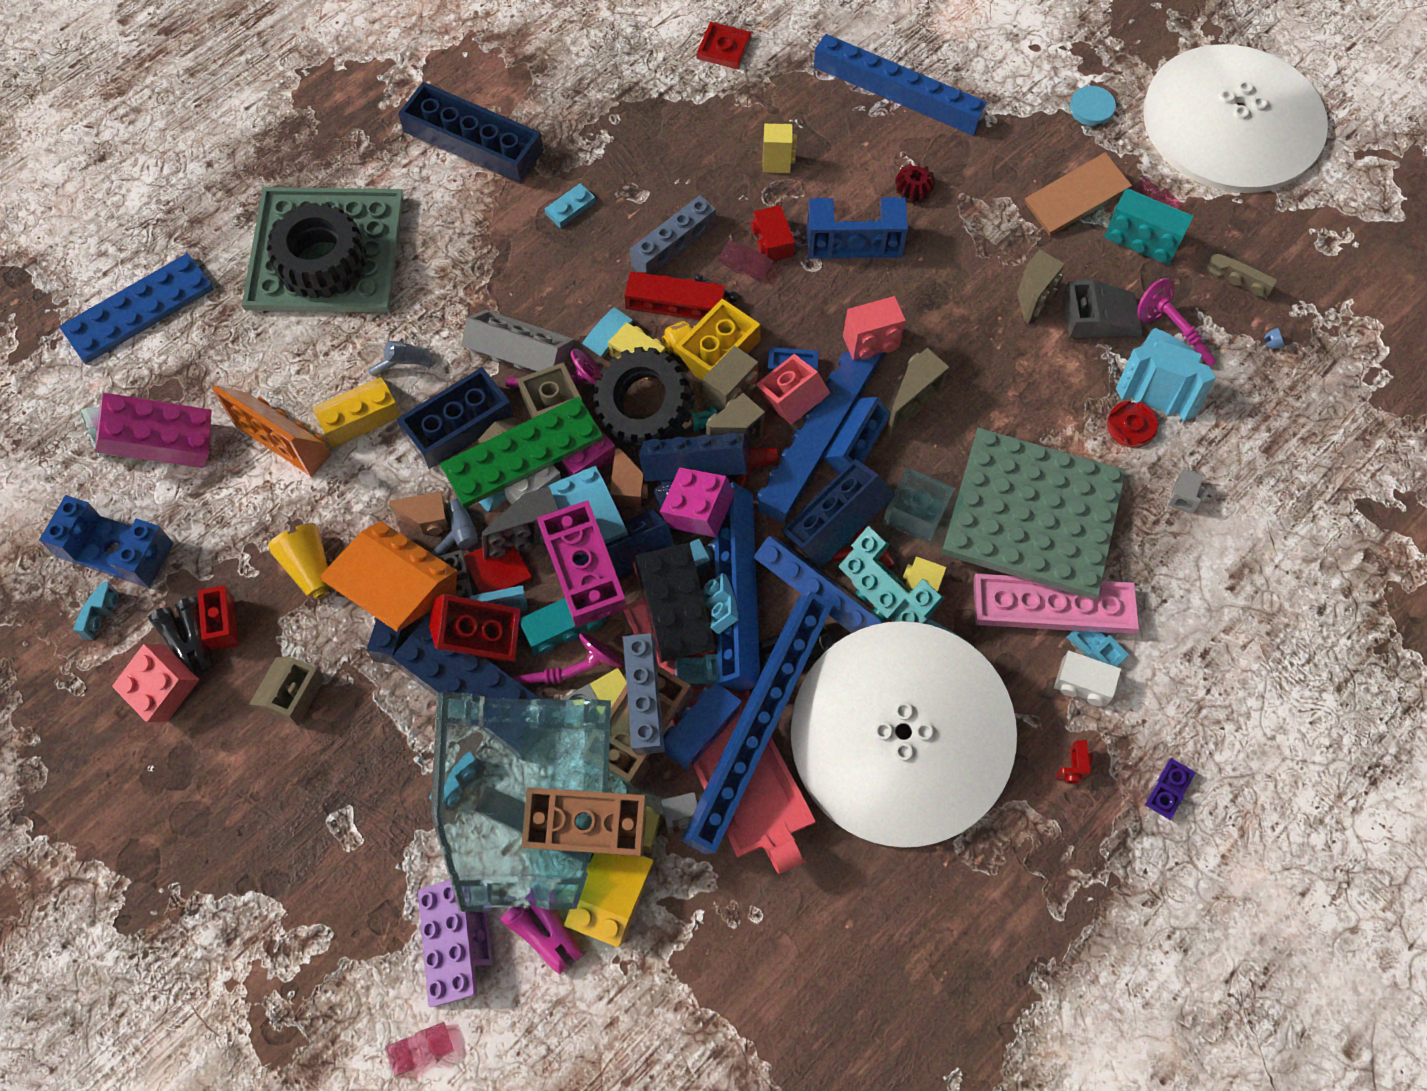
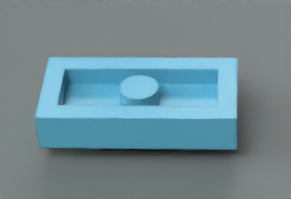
[545,183,596,228]
[470,586,528,612]

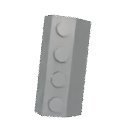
[461,310,575,372]

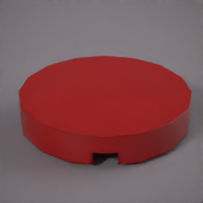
[1107,400,1158,448]

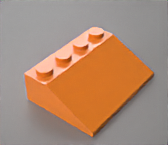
[212,385,331,477]
[320,521,457,632]

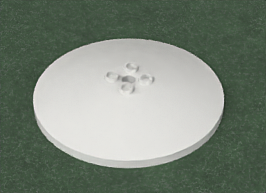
[1143,44,1328,193]
[791,621,1017,847]

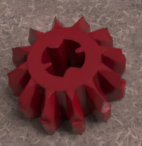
[895,163,935,203]

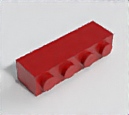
[624,272,725,320]

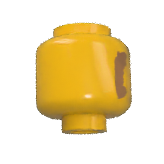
[662,321,695,357]

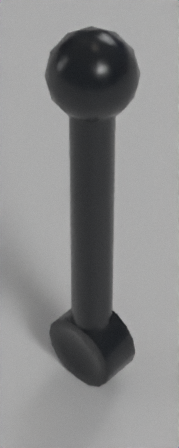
[694,274,739,302]

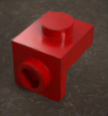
[1056,740,1093,784]

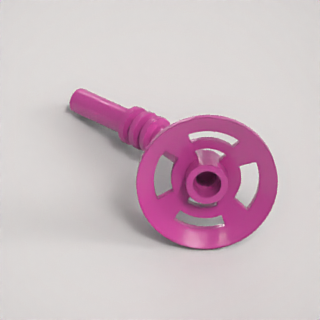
[1137,278,1217,367]
[506,349,603,388]
[514,632,625,686]

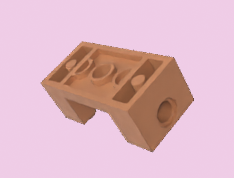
[583,666,695,789]
[521,787,648,857]

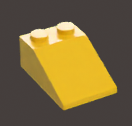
[564,853,654,947]

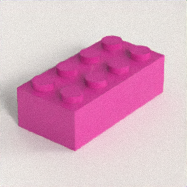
[94,392,212,468]

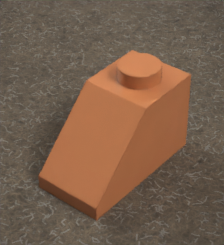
[610,449,649,508]
[389,491,449,535]

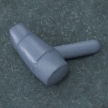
[369,341,432,376]
[431,499,478,557]

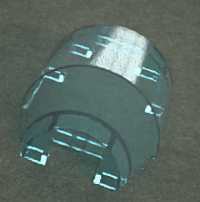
[430,692,611,912]

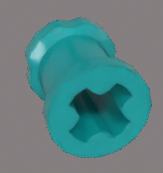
[690,406,718,433]

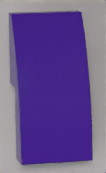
[1145,758,1196,820]

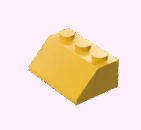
[675,299,761,381]
[312,377,401,448]

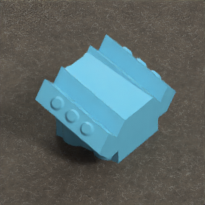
[1116,340,1216,422]

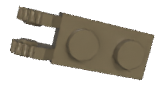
[1206,253,1277,299]

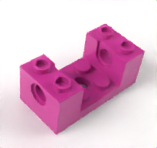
[537,500,627,628]

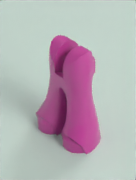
[500,883,584,975]

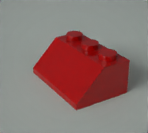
[429,594,520,662]

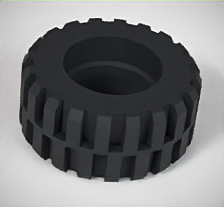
[266,203,367,299]
[593,347,695,448]

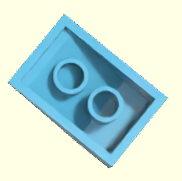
[548,466,628,555]

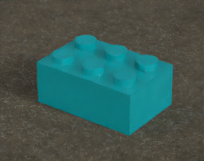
[1103,188,1193,265]

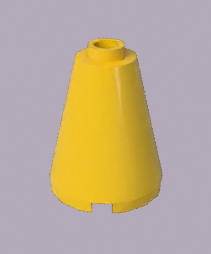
[268,523,331,599]

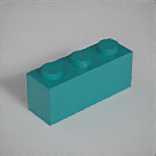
[519,598,607,656]

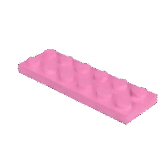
[974,574,1139,634]

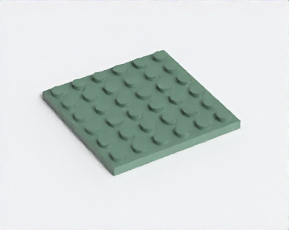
[242,187,404,313]
[941,428,1126,600]

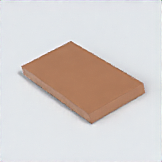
[1025,152,1132,236]

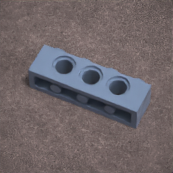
[630,195,716,275]
[623,633,665,755]

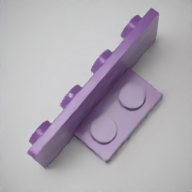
[418,876,494,1007]

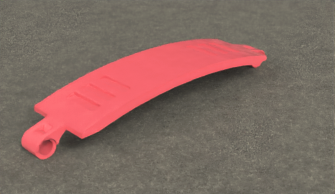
[623,562,815,874]

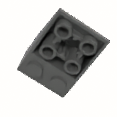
[1062,280,1142,338]
[482,487,558,559]

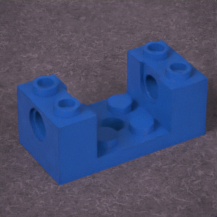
[806,197,908,259]
[39,495,174,588]

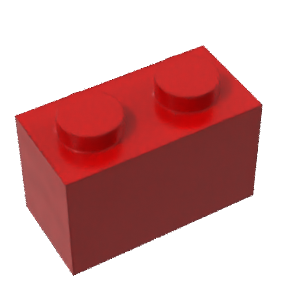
[750,205,795,263]
[197,585,239,651]

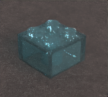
[883,468,955,544]

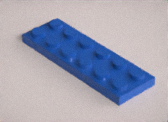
[59,253,214,364]

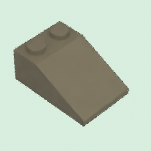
[887,348,949,436]

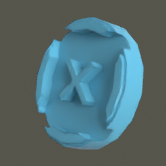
[1069,86,1116,126]

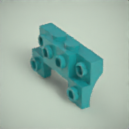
[838,526,945,624]

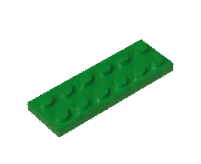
[440,396,603,509]

